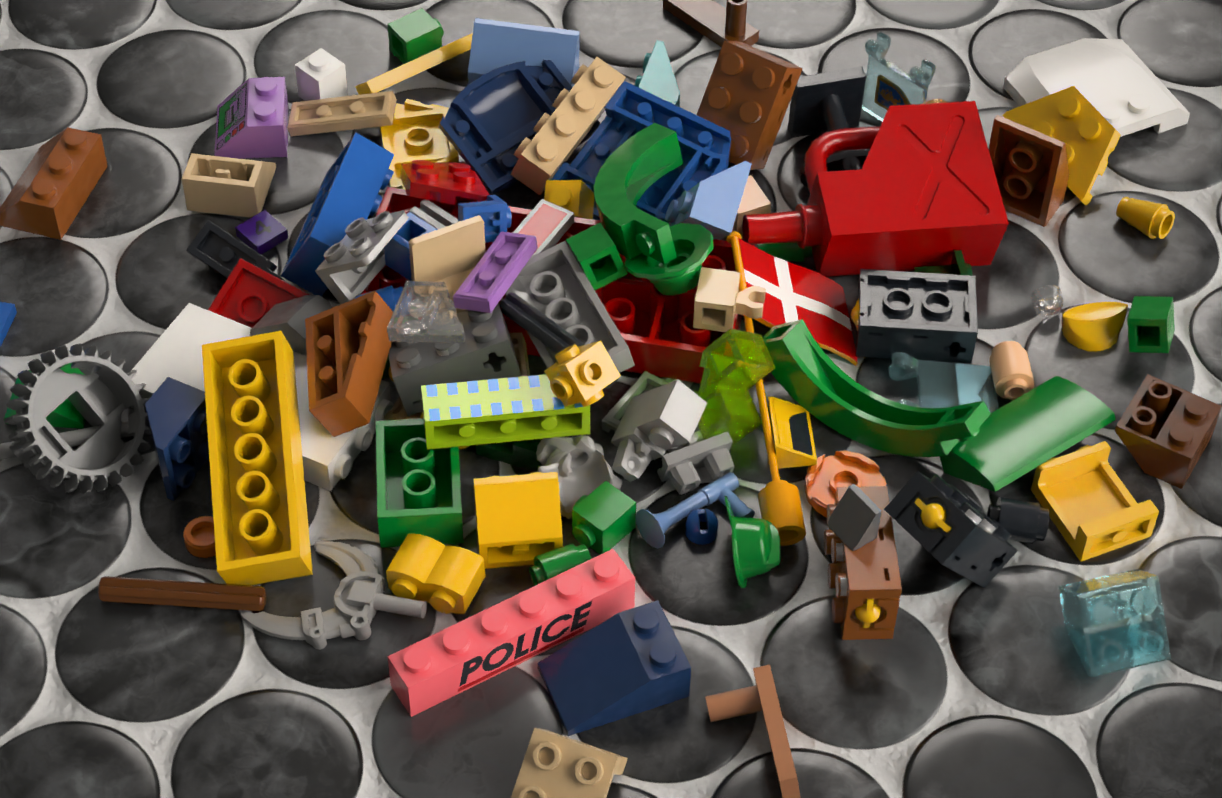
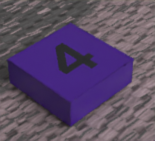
[235,210,288,255]

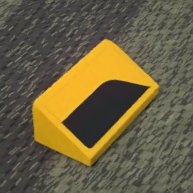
[768,397,817,469]

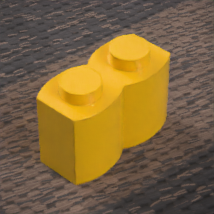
[386,533,486,614]

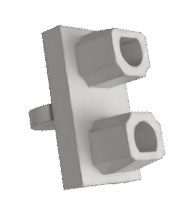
[657,429,734,495]

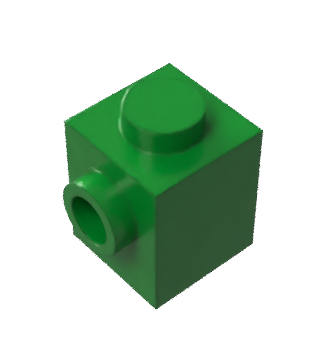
[387,8,444,64]
[566,223,628,290]
[1127,296,1175,353]
[572,481,636,554]

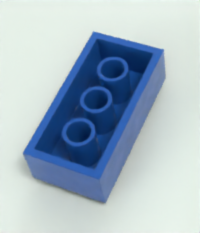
[281,132,394,296]

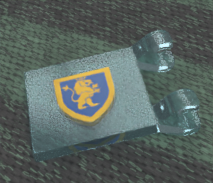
[862,32,936,122]

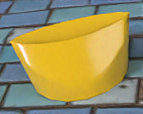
[1062,302,1128,352]

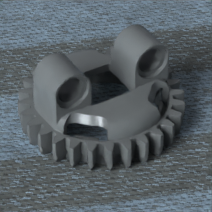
[5,343,152,494]

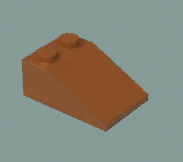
[988,115,1069,227]

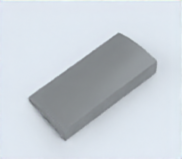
[505,241,635,373]

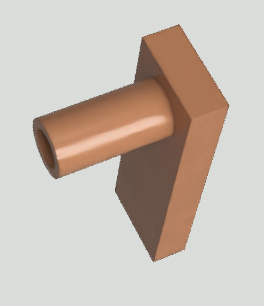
[705,665,801,798]

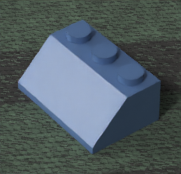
[468,18,580,88]

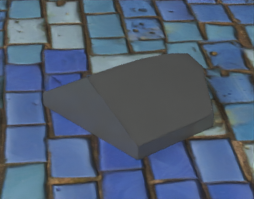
[250,295,333,356]

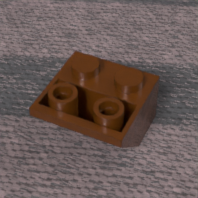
[1115,374,1222,489]

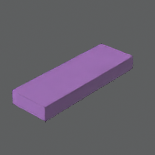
[453,232,538,313]

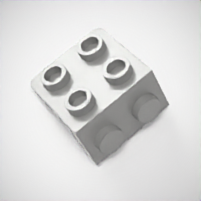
[315,210,409,304]

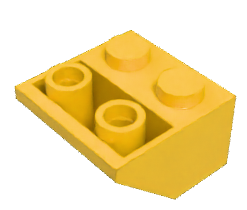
[474,472,563,569]

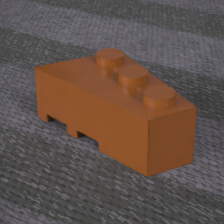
[305,291,398,437]

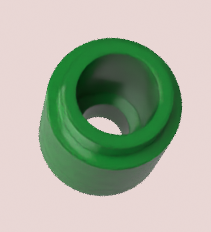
[529,543,592,586]

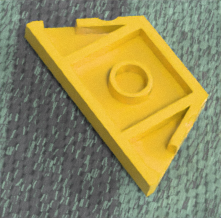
[1002,86,1121,205]
[380,99,459,190]

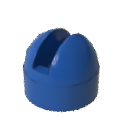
[685,508,718,545]

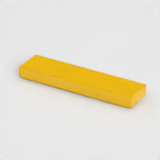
[355,33,473,95]

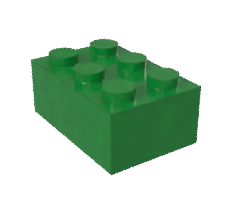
[376,418,464,548]

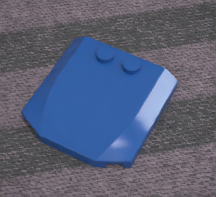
[544,81,731,224]

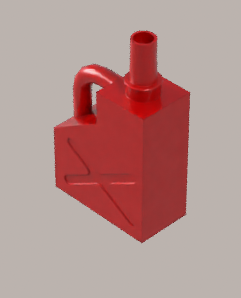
[742,101,1009,277]

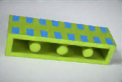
[421,374,590,450]

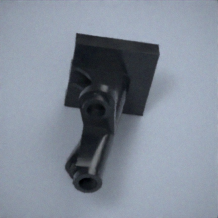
[788,66,870,188]

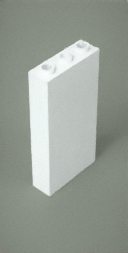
[131,303,394,491]

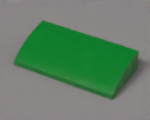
[939,376,1116,492]

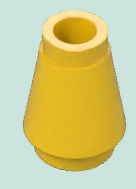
[1116,197,1175,239]

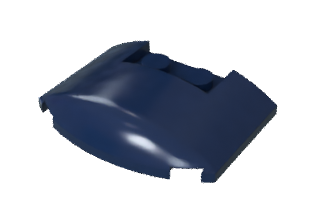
[439,60,600,194]

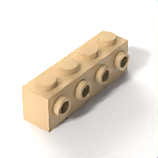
[510,57,626,195]

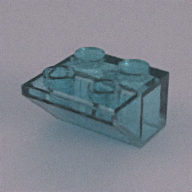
[1059,569,1171,677]

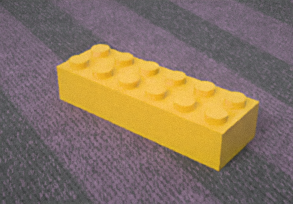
[202,331,313,585]

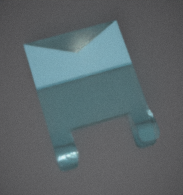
[888,352,998,414]

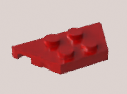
[400,160,489,205]

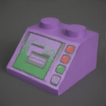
[215,77,289,159]

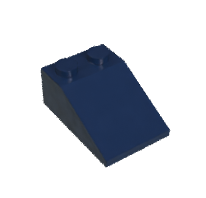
[537,600,691,736]

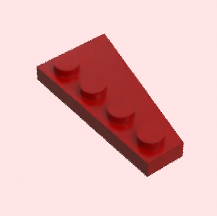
[208,258,309,328]

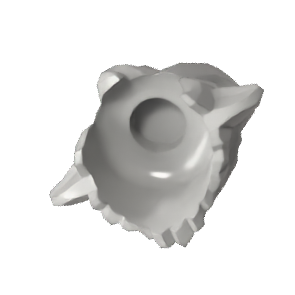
[536,435,623,519]

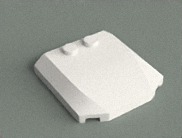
[1003,38,1190,137]

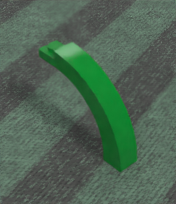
[594,123,683,264]
[754,319,990,457]

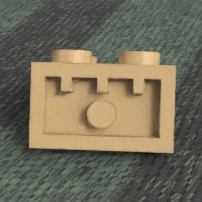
[409,215,503,322]
[511,728,628,798]

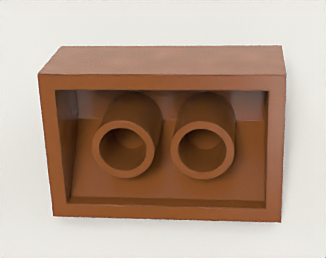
[0,127,108,240]

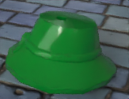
[624,223,714,296]

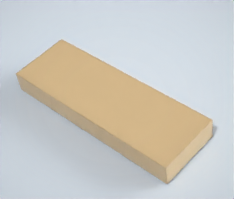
[287,91,397,137]

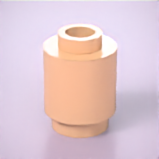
[989,341,1034,400]

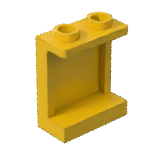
[1031,441,1159,562]

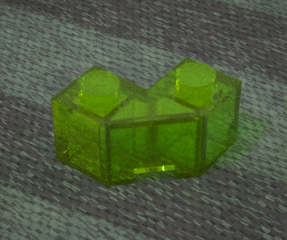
[693,329,775,444]

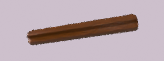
[98,576,266,611]

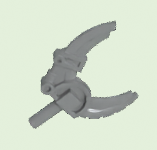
[241,540,427,649]

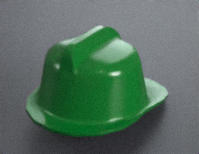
[724,496,780,588]

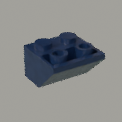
[145,377,209,501]

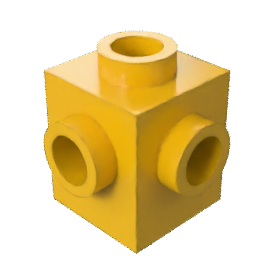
[544,340,621,407]

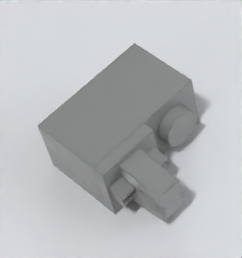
[611,379,707,482]

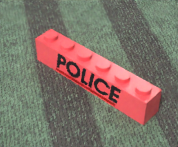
[388,549,635,717]

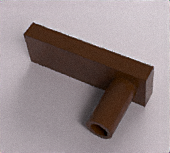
[663,0,759,48]

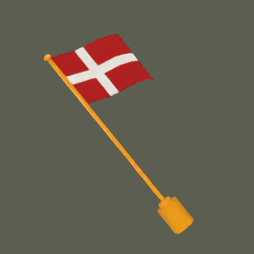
[727,231,858,546]

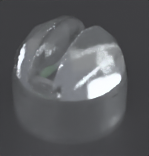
[1031,285,1063,318]

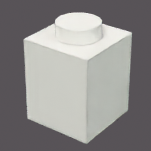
[295,48,348,101]

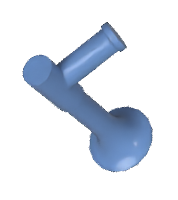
[636,472,755,548]

